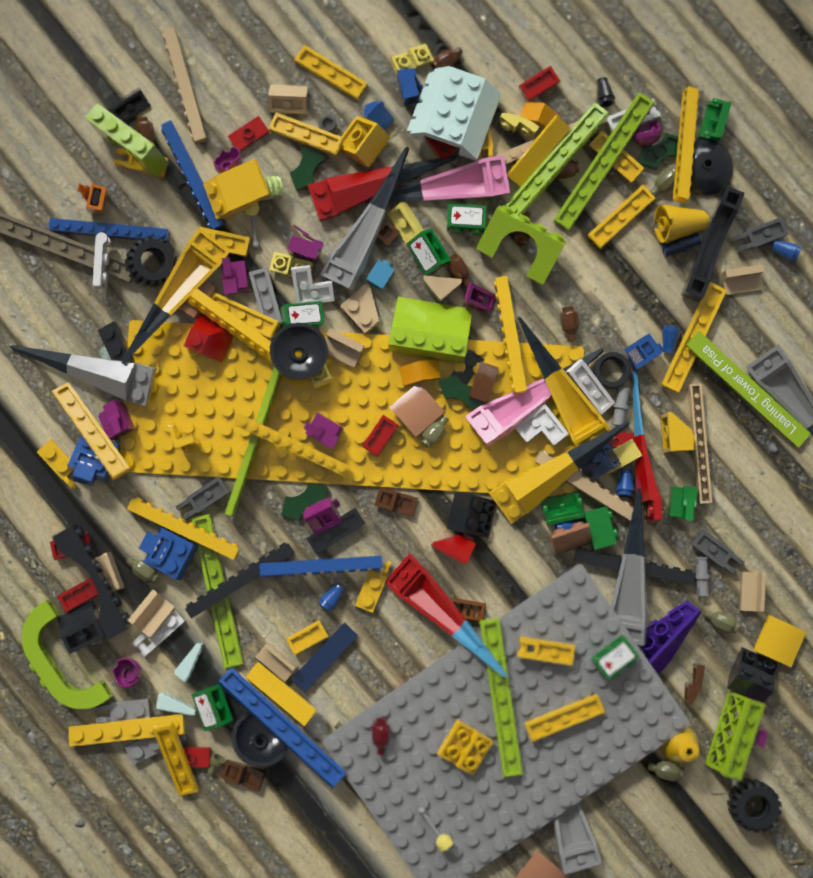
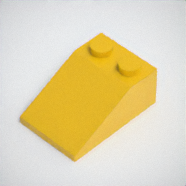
[203,159,270,219]

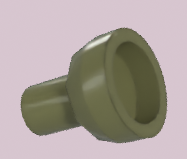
[207,753,226,775]

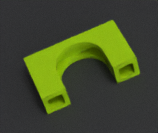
[85,103,168,178]
[476,205,567,285]

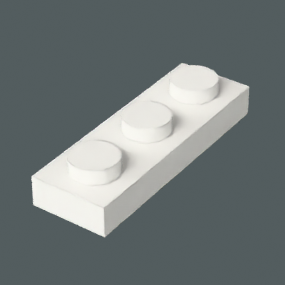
[566,359,615,415]

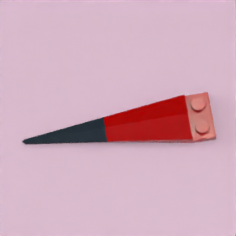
[307,155,457,222]

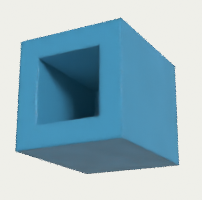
[366,260,395,292]

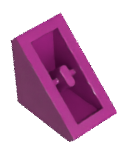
[463,283,496,312]

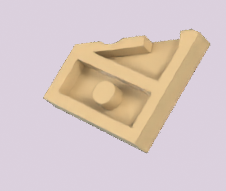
[340,282,380,335]

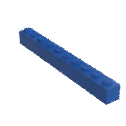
[160,120,225,230]
[49,218,170,243]
[259,556,382,578]

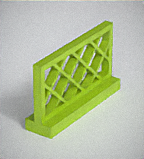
[705,690,766,781]

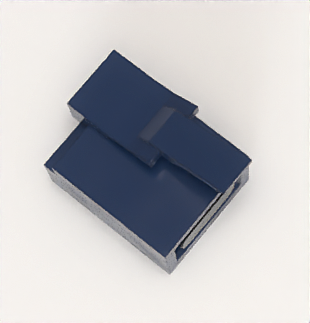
[580,443,621,479]

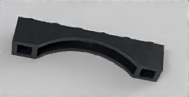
[681,186,745,302]
[52,524,131,640]

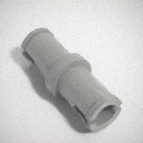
[612,387,630,426]
[695,556,710,596]

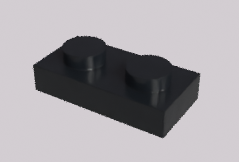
[450,349,485,385]

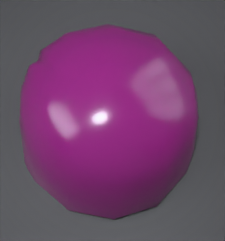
[633,122,662,146]
[213,147,242,174]
[113,658,142,688]

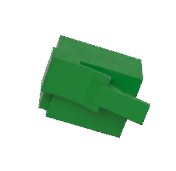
[667,486,698,521]

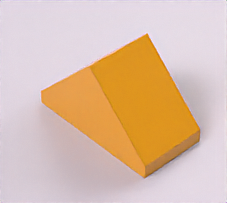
[520,102,560,130]
[400,359,441,386]

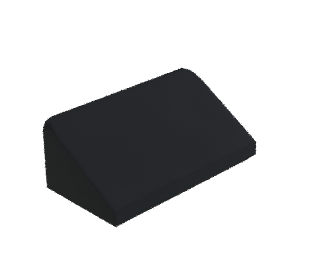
[108,88,151,122]

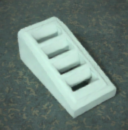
[174,641,204,683]
[156,692,197,716]

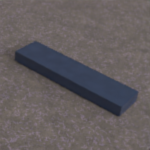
[291,622,359,692]

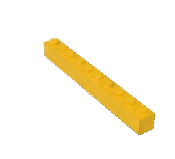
[673,86,699,203]
[493,276,527,395]
[188,289,272,363]
[234,414,349,476]
[127,497,242,560]

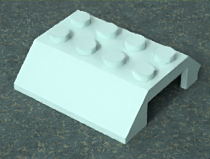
[407,66,501,161]

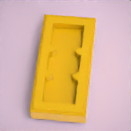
[286,620,329,656]

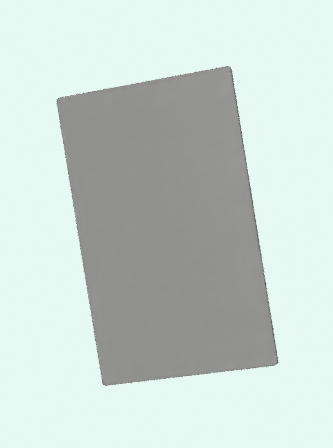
[323,564,690,878]

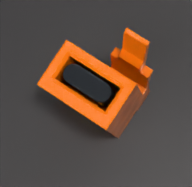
[77,183,108,216]

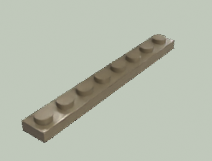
[0,212,133,283]

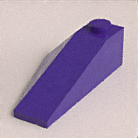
[637,600,702,675]

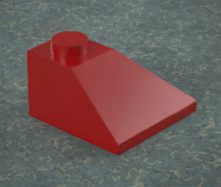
[184,313,234,363]
[431,533,476,564]

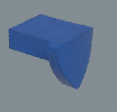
[364,101,395,130]

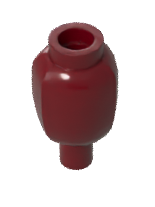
[372,718,390,756]

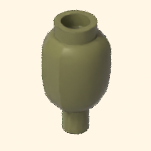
[650,166,676,197]
[421,415,449,448]
[126,557,160,584]
[704,610,740,634]
[647,761,684,781]

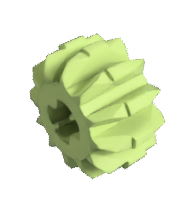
[261,176,284,201]

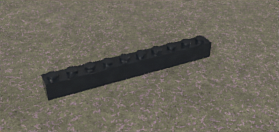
[185,542,295,619]
[574,547,695,585]

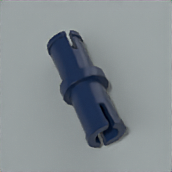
[661,232,702,258]

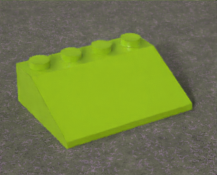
[388,297,473,364]

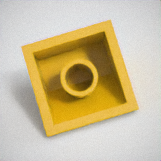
[340,116,391,167]
[660,412,696,453]

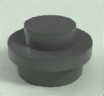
[319,116,338,134]

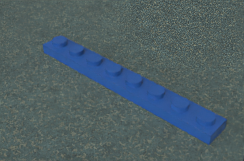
[218,667,347,789]

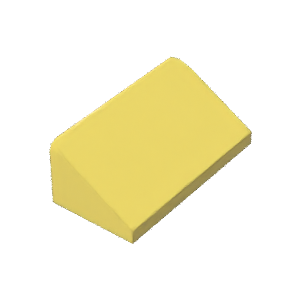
[387,202,424,245]

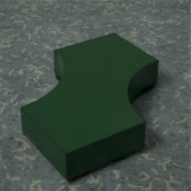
[638,133,678,170]
[290,146,325,191]
[438,375,488,410]
[281,483,328,520]

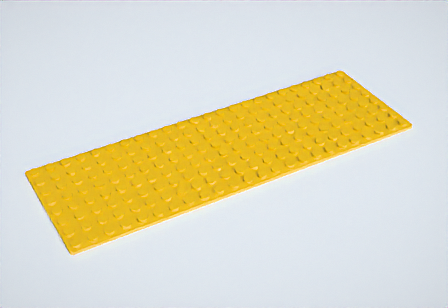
[120,320,584,497]

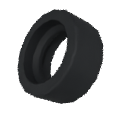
[593,352,631,389]

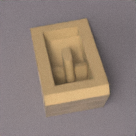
[423,276,462,303]

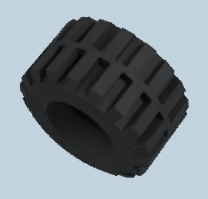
[125,236,177,287]
[727,779,782,833]

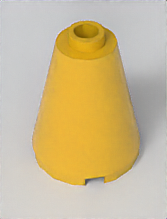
[654,204,710,243]
[661,727,699,764]

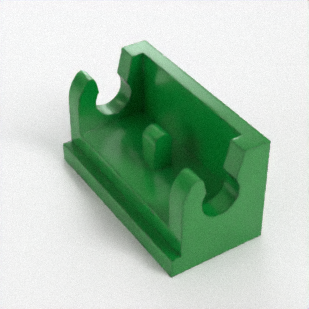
[697,98,732,142]
[541,491,585,526]

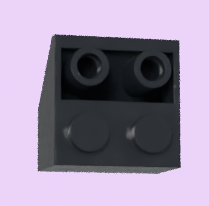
[447,491,496,538]
[57,601,105,654]
[727,647,777,703]

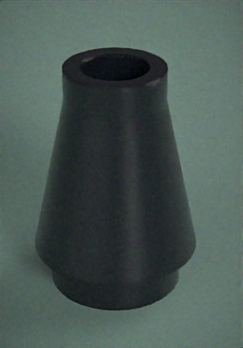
[597,77,615,108]

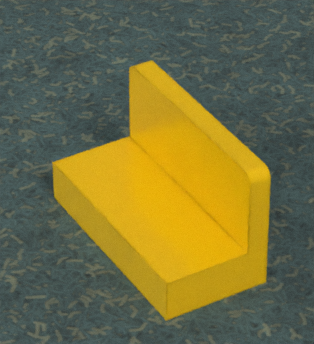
[168,425,200,451]

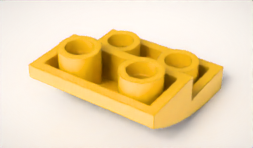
[753,615,806,667]
[437,719,494,775]

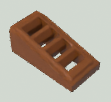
[449,597,486,622]

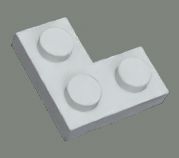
[291,265,335,303]
[515,403,569,446]

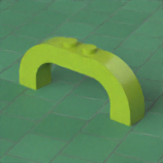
[22,599,114,709]

